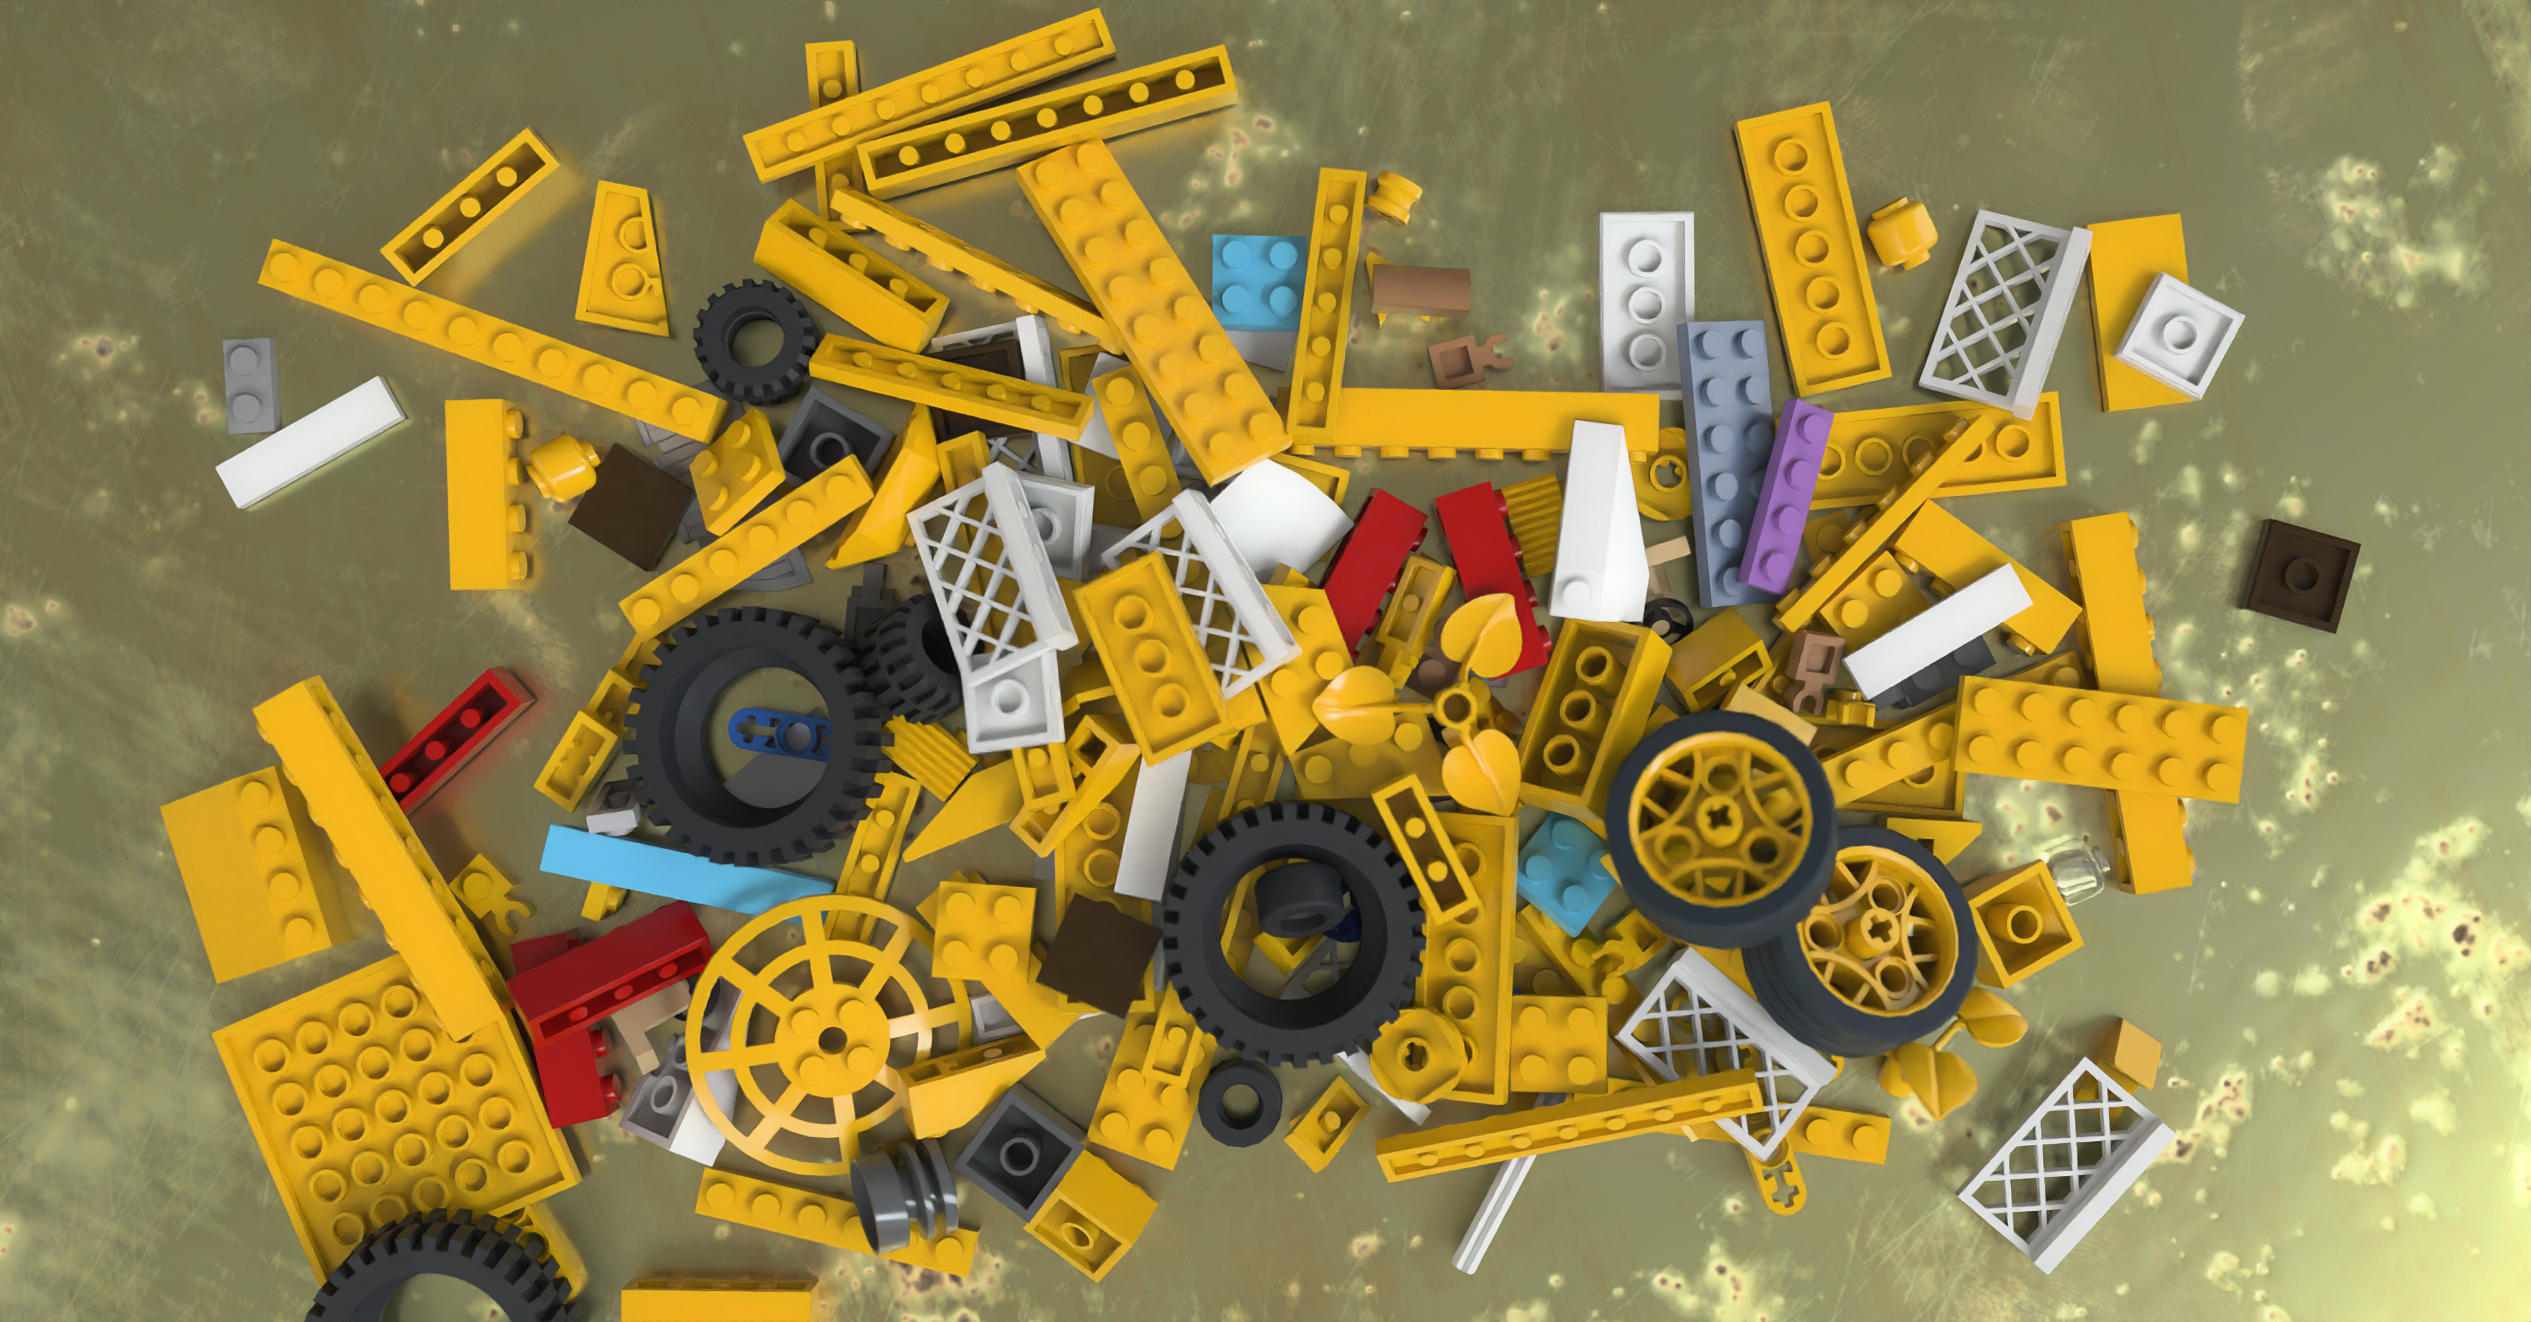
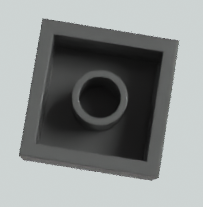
[777,386,898,518]
[952,1082,1089,1223]

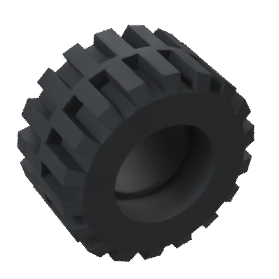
[693,278,819,406]
[860,593,986,725]

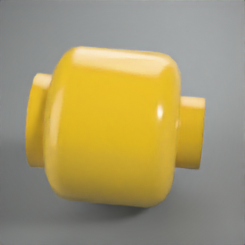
[1867,196,1939,271]
[525,433,601,503]

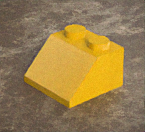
[1962,860,2085,989]
[1023,1149,1159,1283]

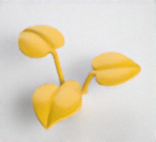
[1312,593,1522,817]
[1829,976,2028,1122]

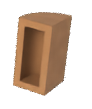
[1371,264,1471,318]

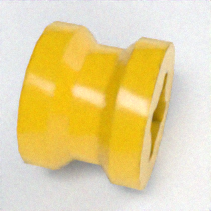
[1365,171,1423,226]

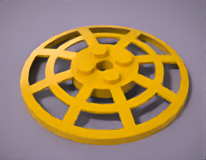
[684,892,972,1176]

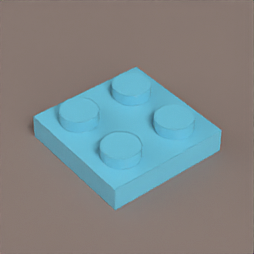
[1211,235,1306,332]
[1517,811,1618,938]

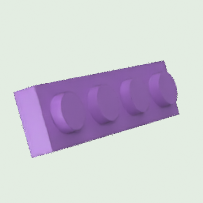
[1737,399,1835,596]

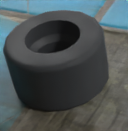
[1254,862,1346,939]
[1198,1057,1282,1148]

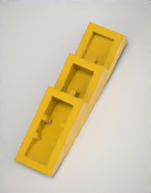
[533,633,676,813]

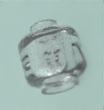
[2037,838,2109,907]

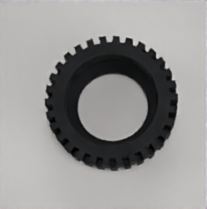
[623,606,895,867]
[1162,799,1427,1069]
[304,1208,579,1322]

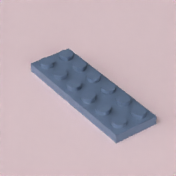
[1676,320,1788,608]

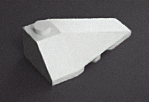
[1547,420,1649,622]
[618,973,756,1167]

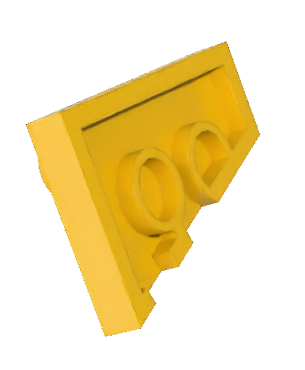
[575,180,671,339]
[1288,712,1450,800]

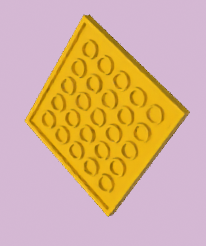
[211,922,583,1288]

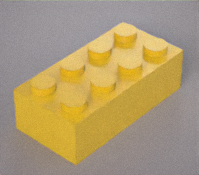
[1517,617,1673,825]

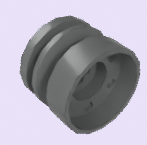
[850,1138,959,1256]

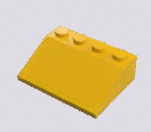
[160,765,353,984]

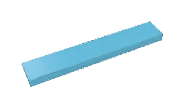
[539,821,835,926]

